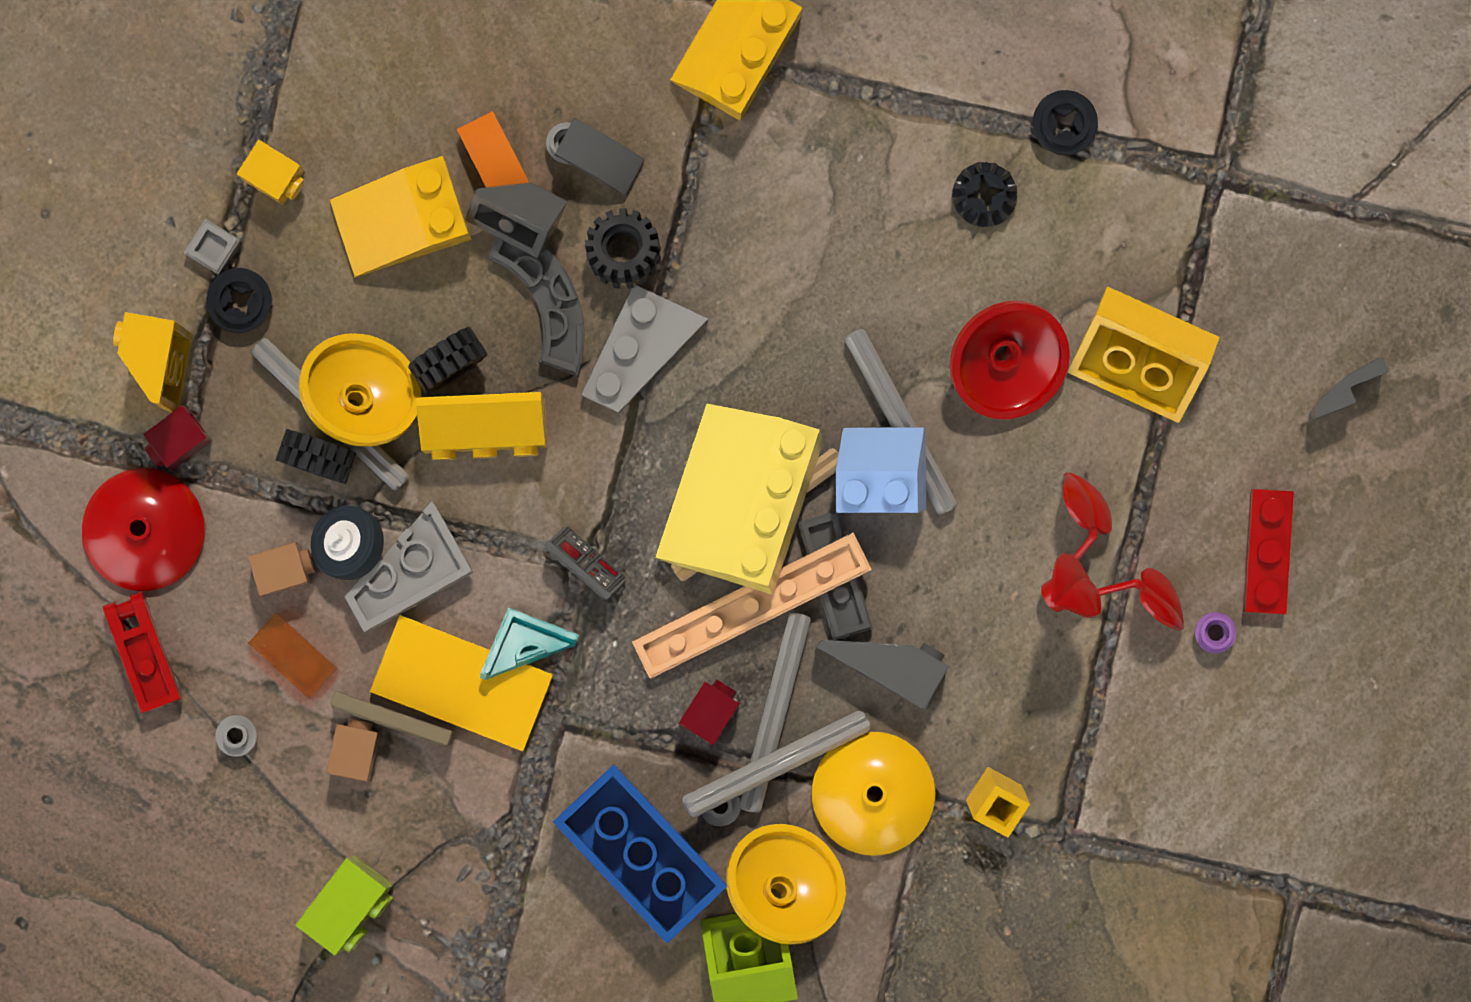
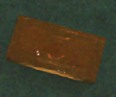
[248,613,338,698]

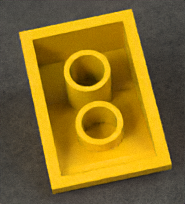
[330,156,472,278]

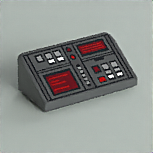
[545,527,626,601]

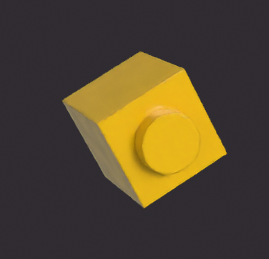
[237,139,305,205]
[966,767,1030,838]

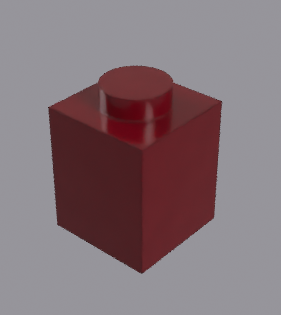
[142,405,212,470]
[678,679,740,745]

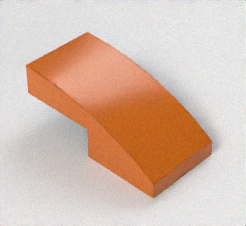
[456,111,529,188]

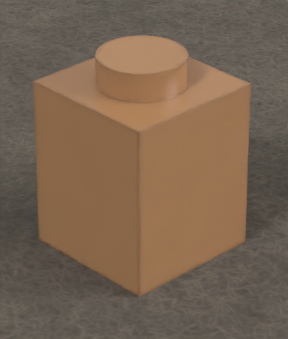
[248,542,315,597]
[326,718,381,781]

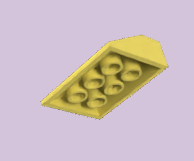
[655,404,824,595]

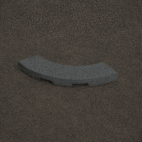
[489,237,585,377]

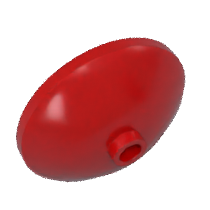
[950,301,1070,420]
[82,468,206,591]

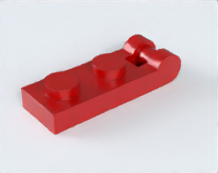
[103,591,182,713]

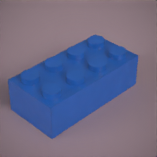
[553,764,727,944]

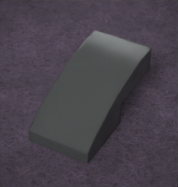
[554,118,644,195]
[1309,357,1388,421]

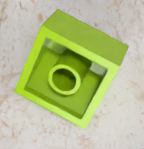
[700,913,798,1002]

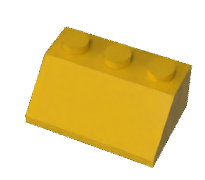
[670,0,802,121]
[1067,286,1220,423]
[113,312,193,413]
[416,392,547,460]

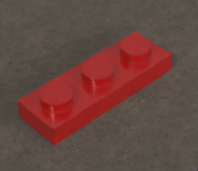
[1243,489,1294,615]

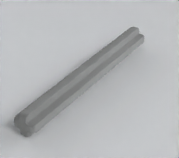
[845,329,957,515]
[251,338,409,491]
[740,612,811,813]
[682,711,871,817]

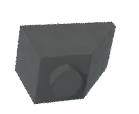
[465,183,567,258]

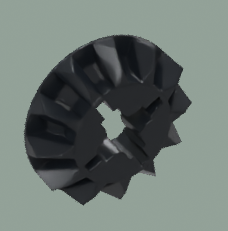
[1033,90,1098,156]
[952,162,1017,227]
[206,268,273,334]

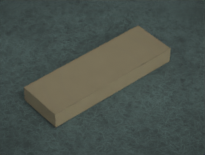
[330,691,455,747]

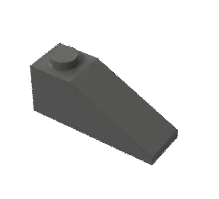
[816,640,949,709]

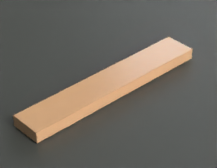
[632,533,872,679]

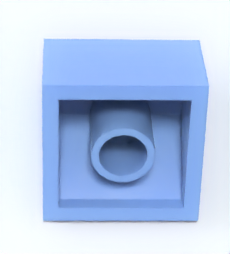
[836,427,926,513]

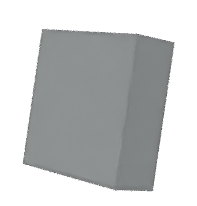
[184,219,242,275]

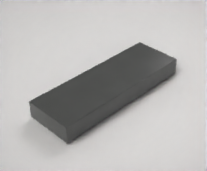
[798,511,873,641]

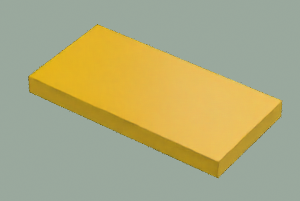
[370,615,553,751]

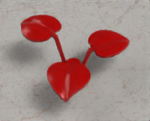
[1041,472,1184,631]

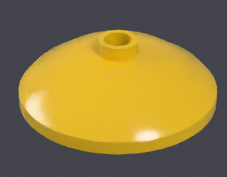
[298,333,421,447]
[812,732,935,856]
[726,824,846,944]

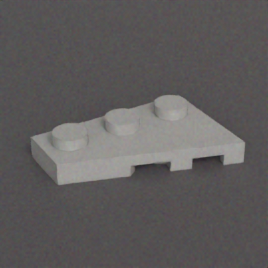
[582,284,708,413]
[344,501,474,634]

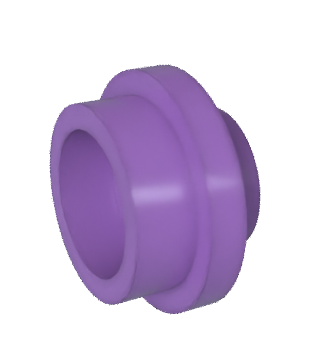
[1195,612,1237,653]

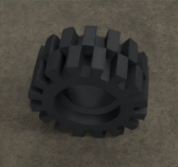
[585,208,661,289]
[408,326,487,394]
[275,429,356,484]

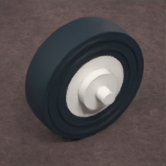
[310,505,384,580]

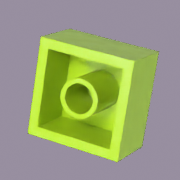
[295,855,394,956]

